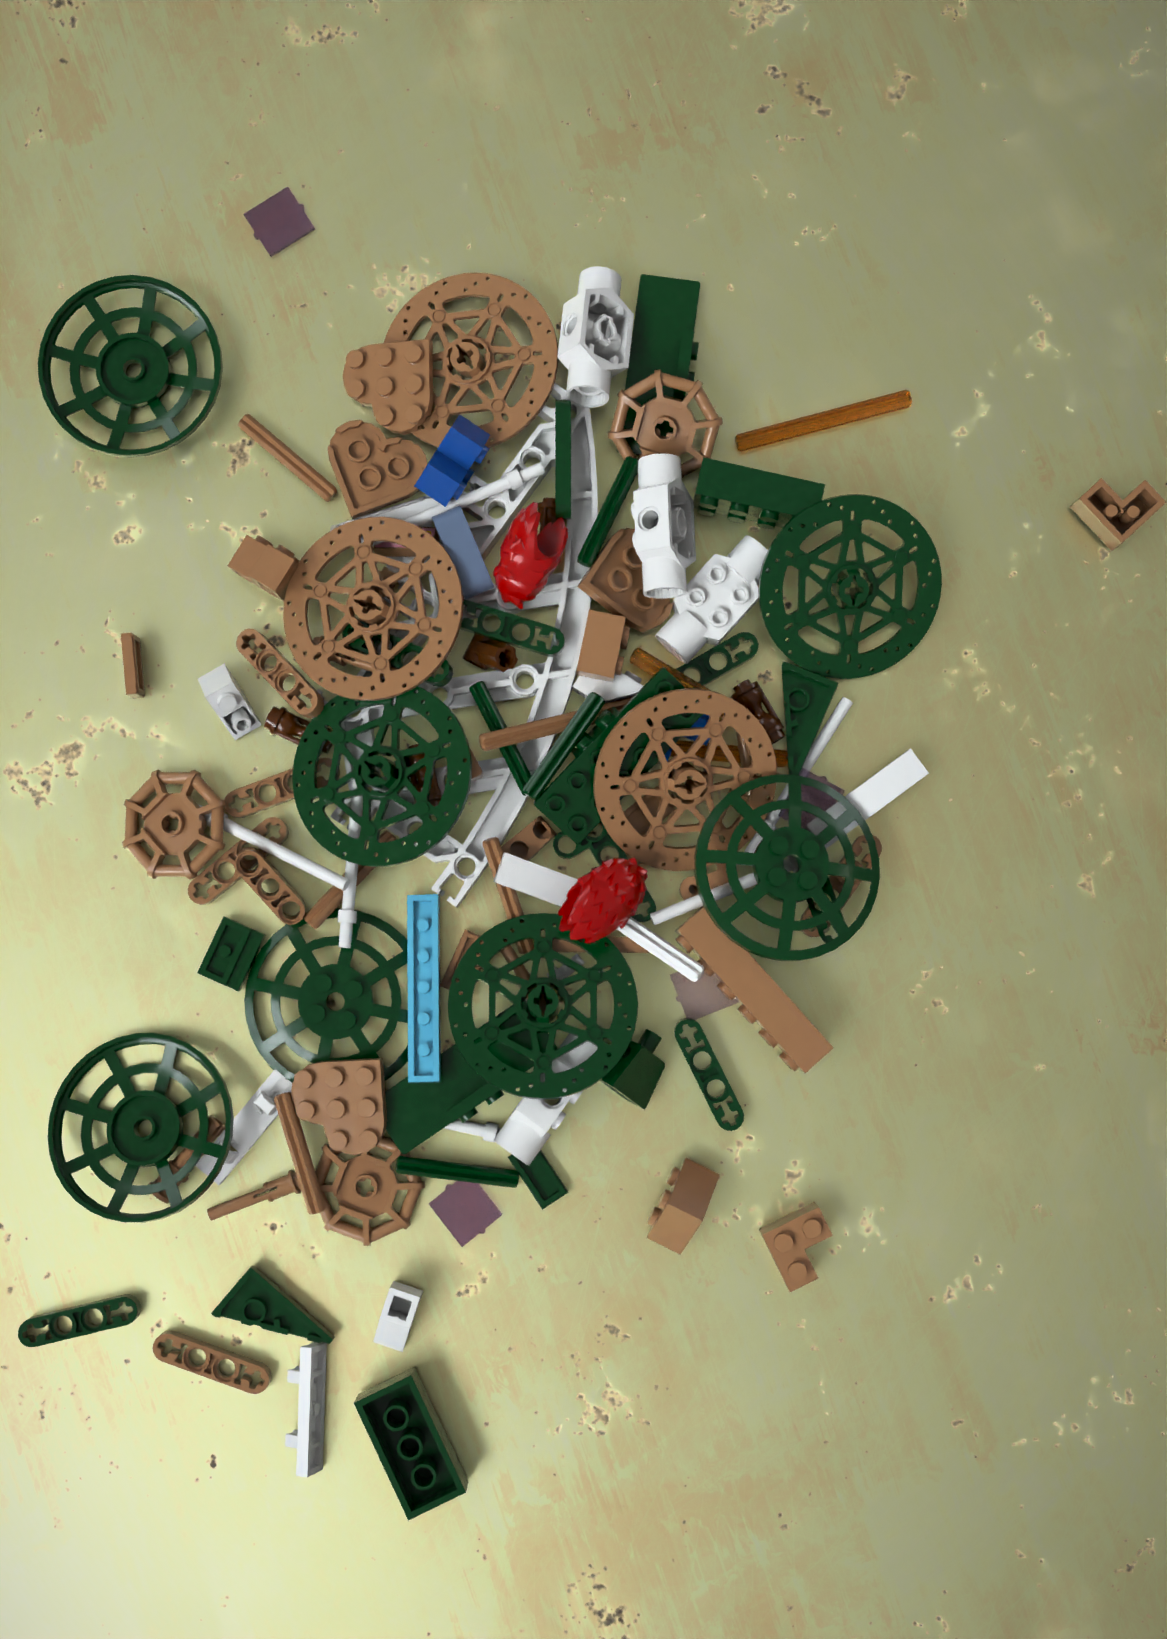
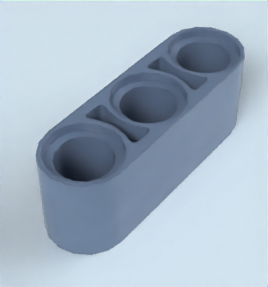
[432,506,494,599]

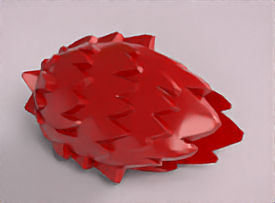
[493,502,568,609]
[558,857,648,943]

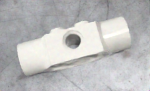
[557,266,634,408]
[631,454,696,599]
[655,535,777,664]
[493,1034,597,1166]

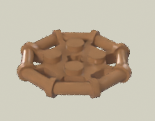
[607,369,723,478]
[122,770,227,880]
[315,1136,425,1246]

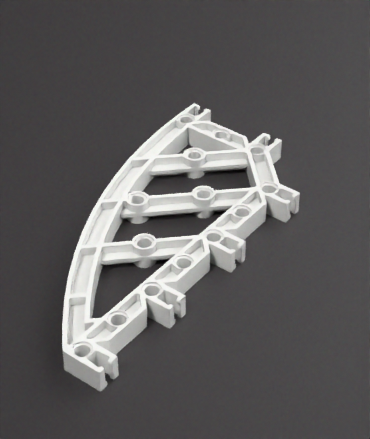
[317,383,598,908]

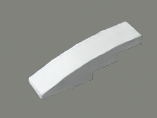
[806,748,929,848]
[493,852,578,907]

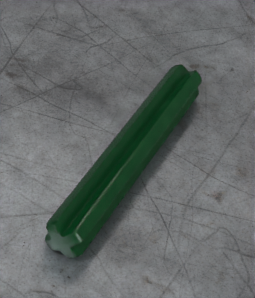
[577,456,638,568]
[469,681,532,796]
[523,692,605,800]
[395,1156,519,1188]

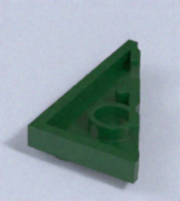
[782,661,838,776]
[211,1265,335,1344]

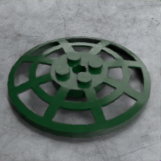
[38,275,223,458]
[694,774,880,961]
[244,908,408,1083]
[47,1033,234,1223]

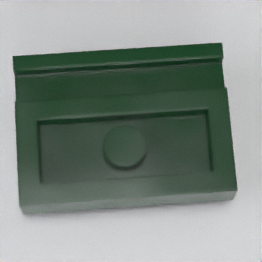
[197,916,266,992]

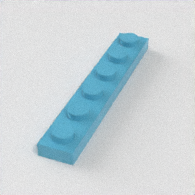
[407,894,441,1083]

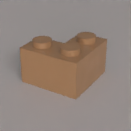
[1070,478,1166,551]
[227,535,299,602]
[576,610,630,682]
[647,1158,719,1255]
[759,1202,833,1292]

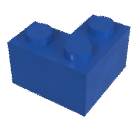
[414,414,490,507]

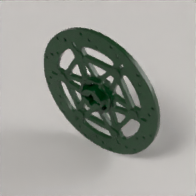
[758,494,942,679]
[292,680,472,867]
[448,913,638,1100]

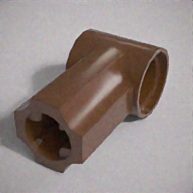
[462,634,518,672]

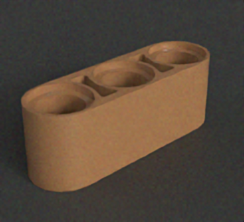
[235,847,305,925]

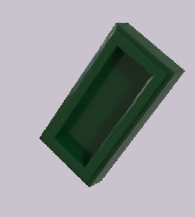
[508,1150,568,1210]

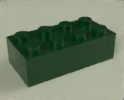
[693,457,825,531]
[354,1367,468,1521]

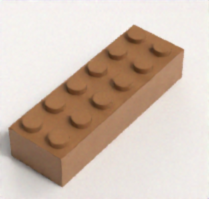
[675,906,833,1073]

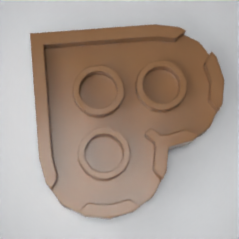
[343,339,433,435]
[328,420,428,519]
[577,528,673,633]
[291,1058,387,1155]

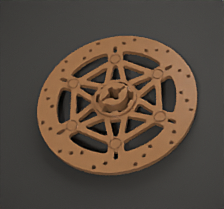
[384,273,559,448]
[283,517,464,701]
[593,688,777,871]

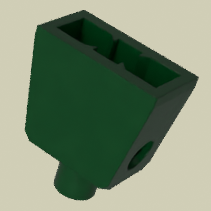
[600,1029,665,1110]

